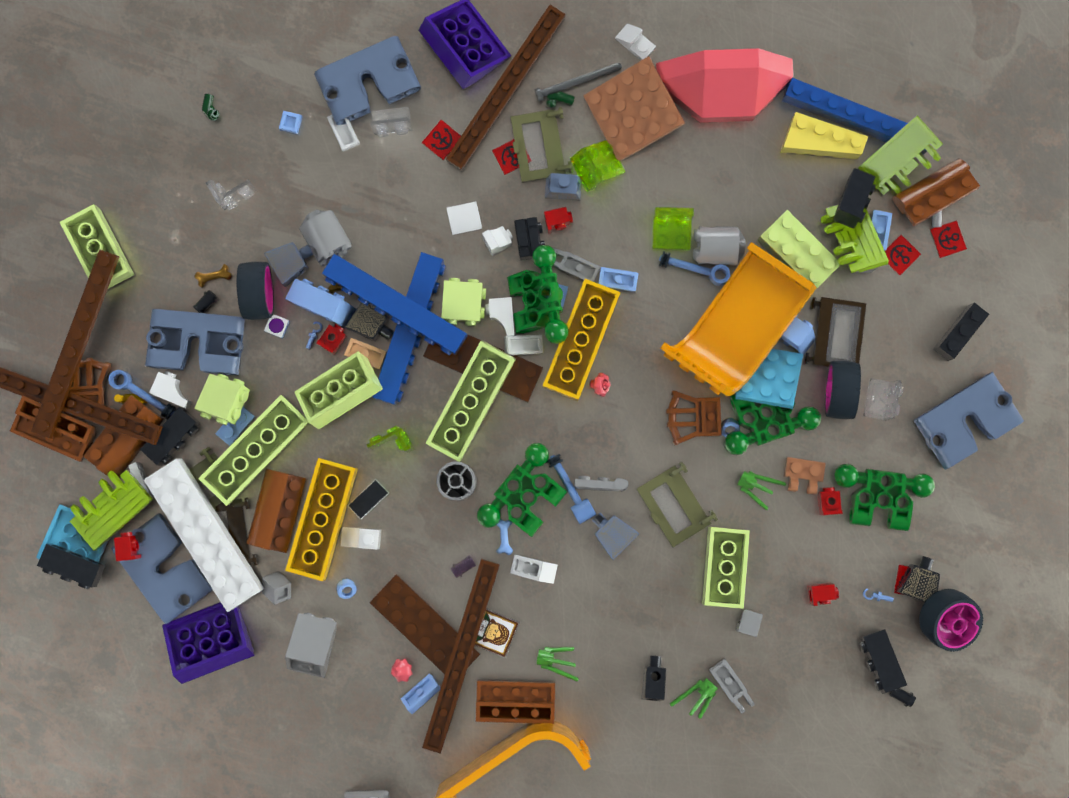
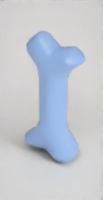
[496,519,513,555]

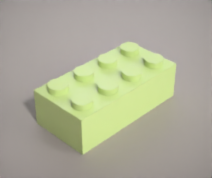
[60,204,134,289]
[757,210,840,289]
[295,351,383,429]
[702,527,750,609]

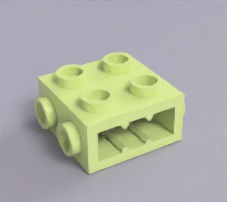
[441,278,486,326]
[194,373,250,425]

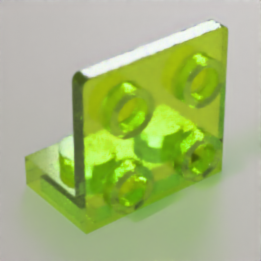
[570,140,625,192]
[653,207,694,250]
[366,426,415,453]

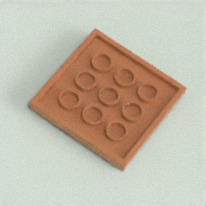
[583,56,685,162]

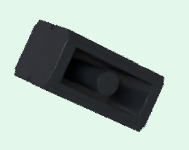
[514,217,545,261]

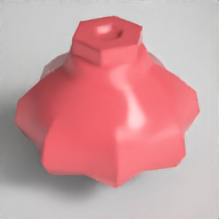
[590,373,611,397]
[391,659,412,682]

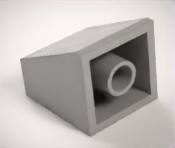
[285,613,337,678]

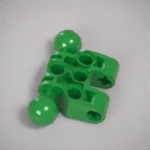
[507,245,569,344]
[724,394,821,455]
[477,443,567,537]
[834,464,935,531]

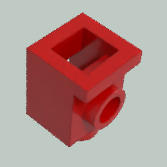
[544,207,573,233]
[316,324,347,355]
[818,487,843,515]
[114,532,141,561]
[808,583,839,606]

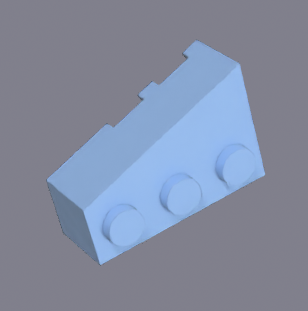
[285,278,357,329]
[781,316,816,356]

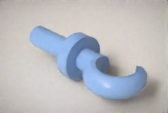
[306,321,323,349]
[863,589,894,602]

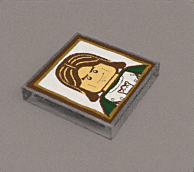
[475,608,520,658]

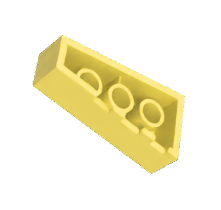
[780,112,868,159]

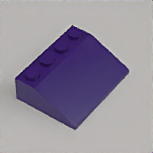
[418,0,511,89]
[162,602,255,684]

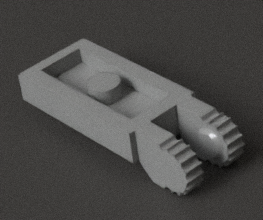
[552,247,601,282]
[574,476,629,492]
[709,659,755,714]

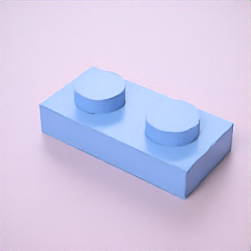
[871,210,892,251]
[598,267,639,292]
[215,407,255,446]
[401,673,441,714]

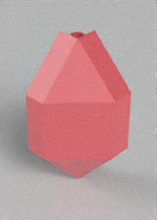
[655,48,793,123]

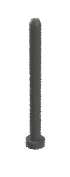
[534,63,622,102]

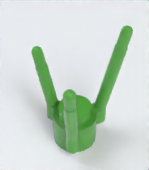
[737,471,786,510]
[537,647,579,681]
[670,678,718,719]

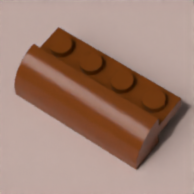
[892,158,980,226]
[83,395,164,478]
[10,396,96,462]
[247,468,306,553]
[476,680,555,724]

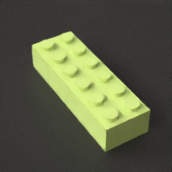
[425,341,516,462]
[198,395,309,506]

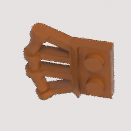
[65,358,112,413]
[666,390,722,446]

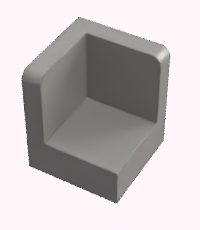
[262,571,291,605]
[735,609,763,637]

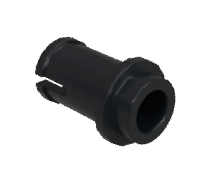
[193,290,218,313]
[889,688,916,707]

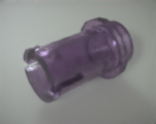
[450,555,476,578]

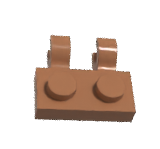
[784,457,826,495]

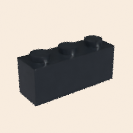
[833,168,876,229]
[933,302,989,361]
[140,407,201,466]
[37,543,106,589]
[859,629,907,694]

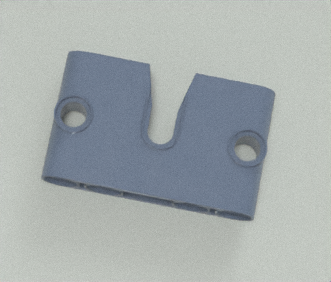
[314,36,421,125]
[145,309,245,375]
[914,372,1024,470]
[111,513,213,624]

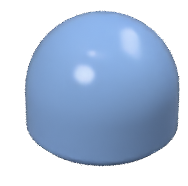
[721,418,740,437]
[336,578,357,599]

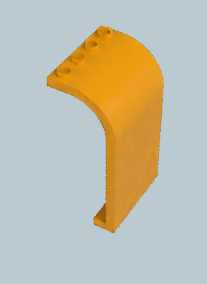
[660,242,817,396]
[435,721,591,798]

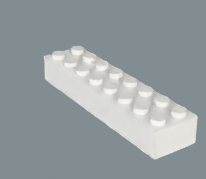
[144,458,265,612]

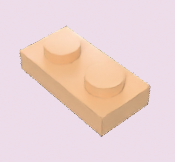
[344,338,387,370]

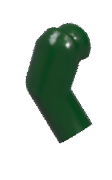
[546,92,575,108]
[202,94,220,121]

